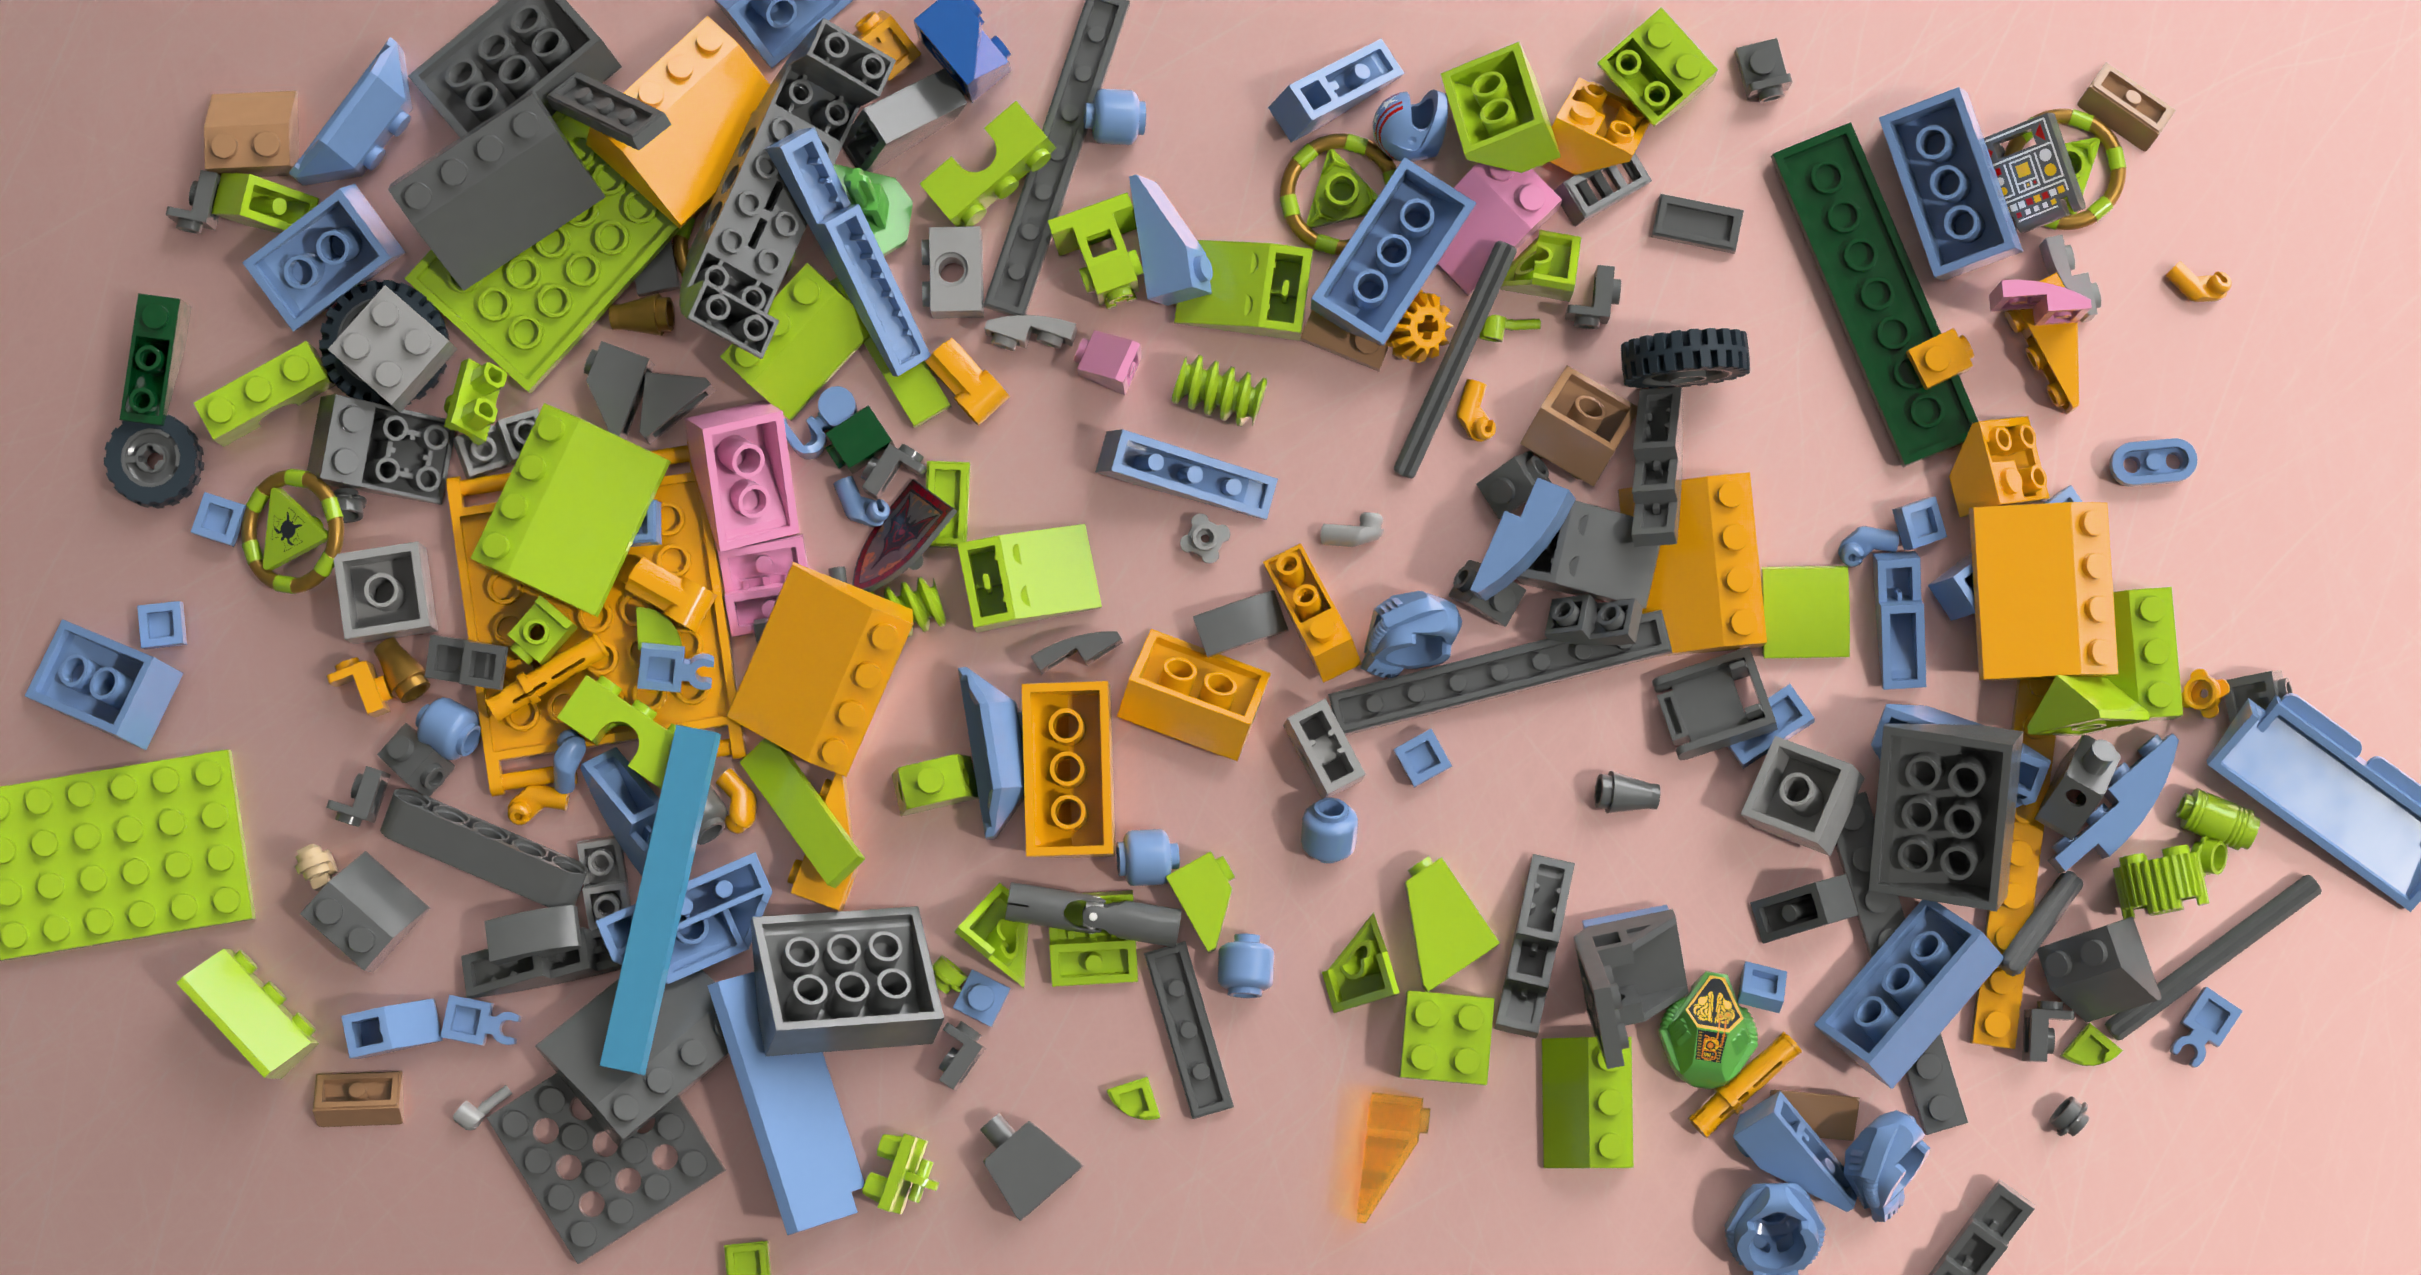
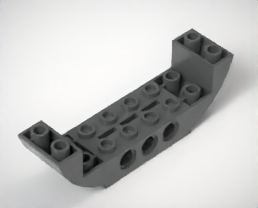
[679,18,896,359]

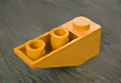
[2005,272,2079,414]
[1263,543,1362,683]
[787,773,858,911]

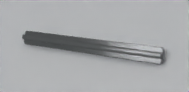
[1394,241,1517,479]
[2105,875,2322,1040]

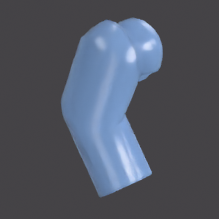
[833,476,890,527]
[1838,526,1899,567]
[553,729,586,794]

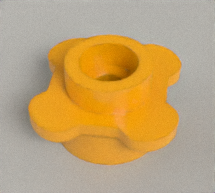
[2181,669,2230,719]

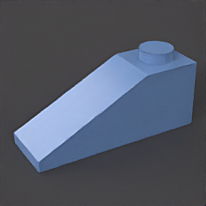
[1268,38,1404,142]
[1129,174,1213,306]
[1733,1091,1857,1212]

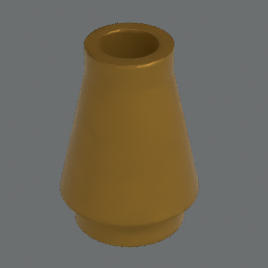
[609,293,675,336]
[374,637,431,703]

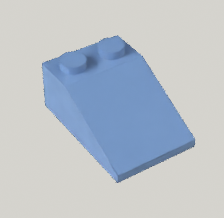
[242,184,406,332]
[25,619,184,750]

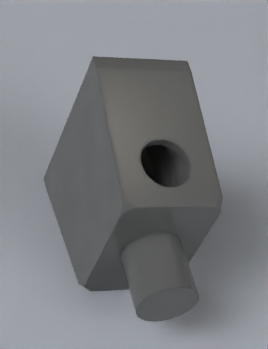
[2035,735,2121,840]
[980,1113,1083,1221]

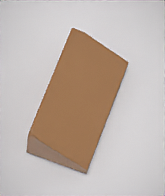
[2077,62,2176,151]
[313,1071,404,1127]
[1770,1090,1860,1141]

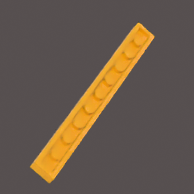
[1970,679,2056,1050]

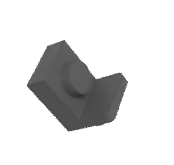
[1735,38,1792,103]
[166,170,221,234]
[2224,671,2293,723]
[326,766,391,827]
[2022,1001,2074,1062]
[939,1021,986,1091]

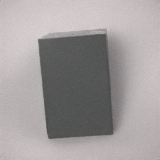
[639,372,716,444]

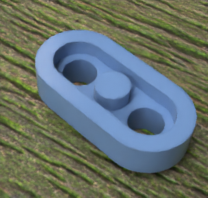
[2109,438,2197,487]

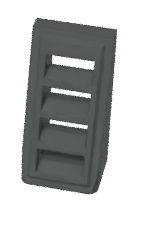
[1554,153,1652,226]

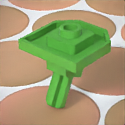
[833,164,913,257]

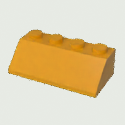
[1021,681,1116,858]

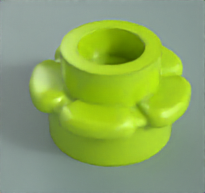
[2191,836,2228,877]
[932,955,968,994]

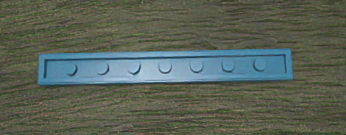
[600,725,721,1075]

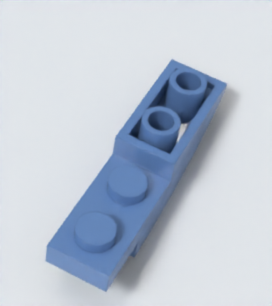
[2048,734,2179,873]

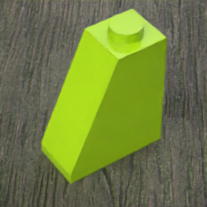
[1405,856,1500,992]

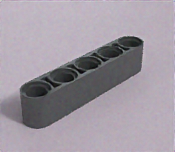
[380,788,588,907]

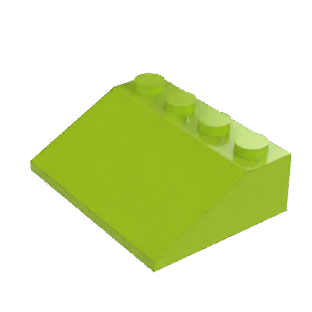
[470,403,671,617]

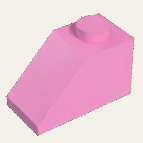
[1073,330,1142,396]

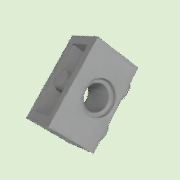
[921,226,984,319]

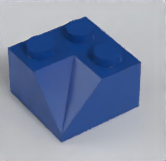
[913,0,1011,103]

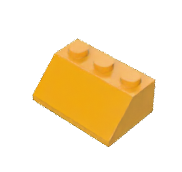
[1117,629,1271,762]

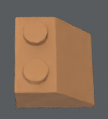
[204,91,299,177]
[1520,365,1638,487]

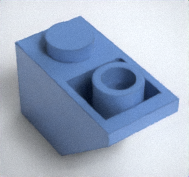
[341,998,443,1059]

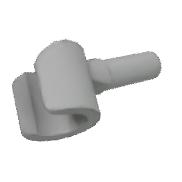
[453,1085,512,1131]

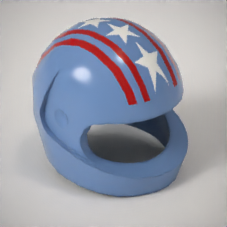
[1373,89,1448,162]

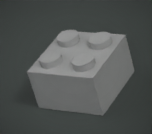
[328,285,457,413]
[334,541,438,644]
[1741,736,1865,856]

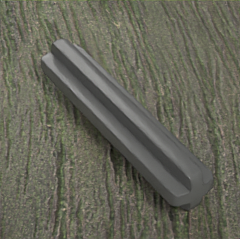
[1999,871,2083,976]

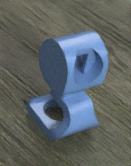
[784,386,857,460]

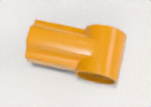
[925,338,1010,426]
[625,557,717,633]

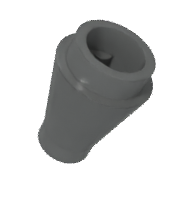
[1594,771,1660,813]

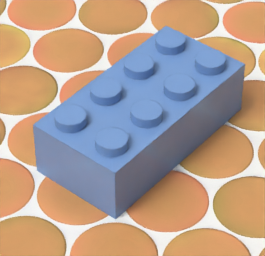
[1879,87,2023,281]

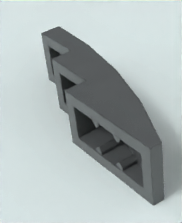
[1631,387,1683,547]
[1494,854,1575,1039]
[461,927,622,999]
[1929,1179,2035,1275]

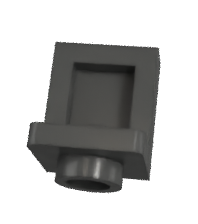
[1565,265,1621,329]
[860,444,927,500]
[1476,451,1552,519]
[1449,560,1526,627]
[377,723,455,797]

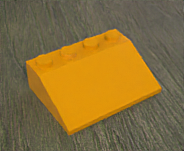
[586,16,770,229]
[1618,472,1767,657]
[1969,502,2118,680]
[727,562,913,777]

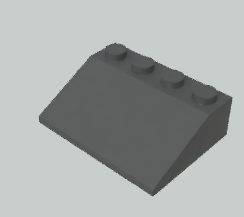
[408,0,622,137]
[388,90,606,291]
[1869,723,2024,911]
[750,906,944,1056]
[535,970,730,1147]

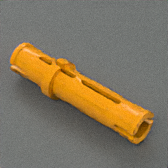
[485,632,610,722]
[1688,1031,1802,1139]

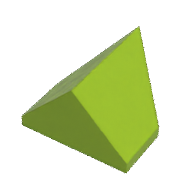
[1500,230,1581,302]
[955,883,1029,988]
[1322,912,1400,1013]

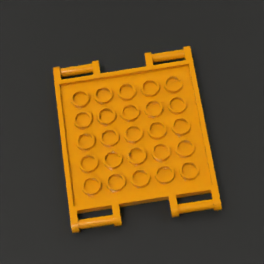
[446,441,747,797]

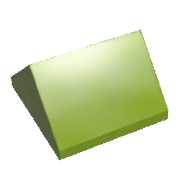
[2027,675,2150,736]

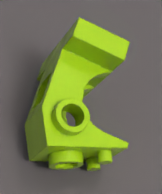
[1048,192,1144,309]

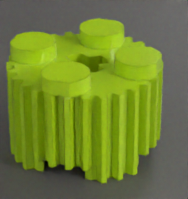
[2113,844,2210,919]

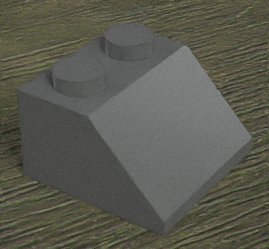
[300,851,430,972]
[2037,916,2162,1023]

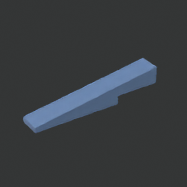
[765,127,931,376]

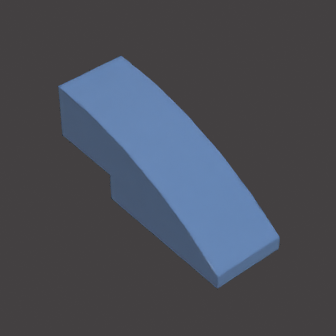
[1470,478,1576,601]
[1873,551,1926,690]
[580,747,659,876]

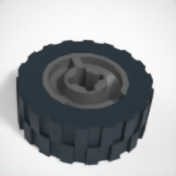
[104,414,205,509]

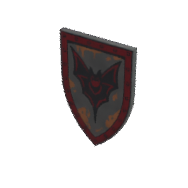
[852,479,957,592]

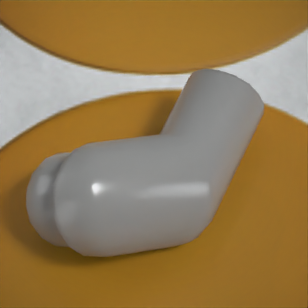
[1321,512,1384,547]

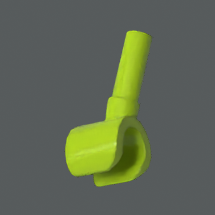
[1480,315,1541,342]

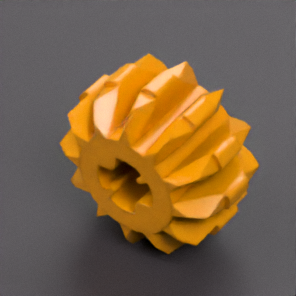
[1385,290,1454,363]

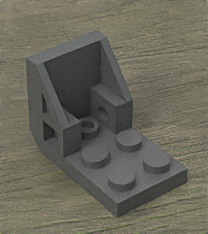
[1574,909,1689,1069]

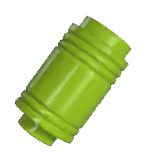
[2176,788,2260,850]

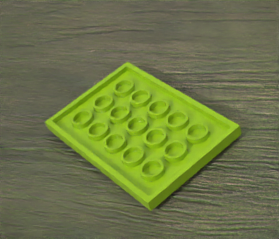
[404,111,685,393]
[0,749,256,961]

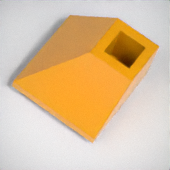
[1550,77,1650,175]
[1949,416,2050,517]

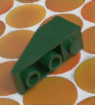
[119,293,191,426]

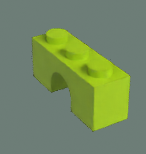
[920,101,1056,227]
[193,341,336,447]
[557,675,676,790]

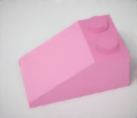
[1437,163,1562,296]
[685,400,800,552]

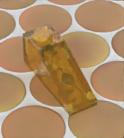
[1356,1092,1430,1224]

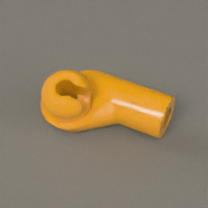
[2165,260,2232,302]
[1456,379,1496,442]
[715,768,757,834]
[507,785,570,825]

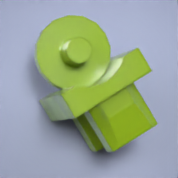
[444,358,507,445]
[862,1133,940,1215]

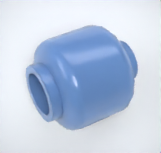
[1084,89,1146,145]
[415,697,482,760]
[1301,798,1358,863]
[1116,829,1180,886]
[1218,934,1275,998]

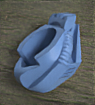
[1361,591,1462,678]
[1844,1110,1930,1222]
[1724,1183,1826,1275]

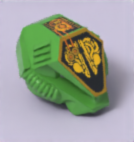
[1658,971,1758,1089]

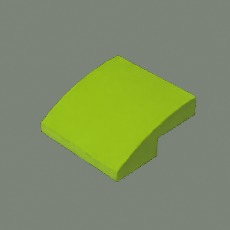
[1761,566,1850,659]
[1049,890,1138,987]

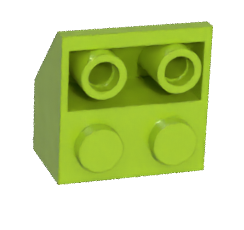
[1597,7,1718,127]

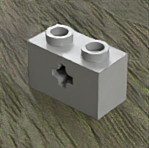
[1283,698,1366,799]

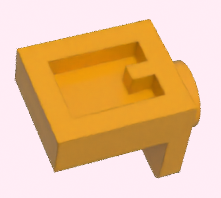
[852,10,921,81]

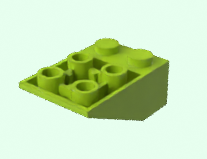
[1174,240,1313,341]
[957,524,1102,633]

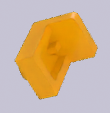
[1906,328,1974,390]
[326,657,393,718]

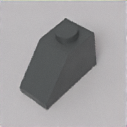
[584,341,654,440]
[1750,874,1859,944]

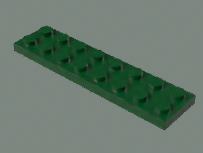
[1771,122,1978,468]

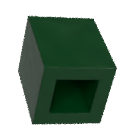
[825,405,895,474]

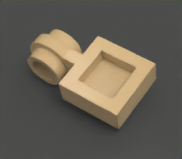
[295,843,338,892]

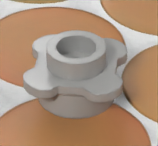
[1180,514,1230,564]

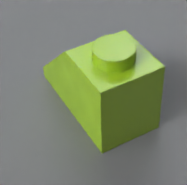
[212,173,319,233]
[1166,851,1235,953]

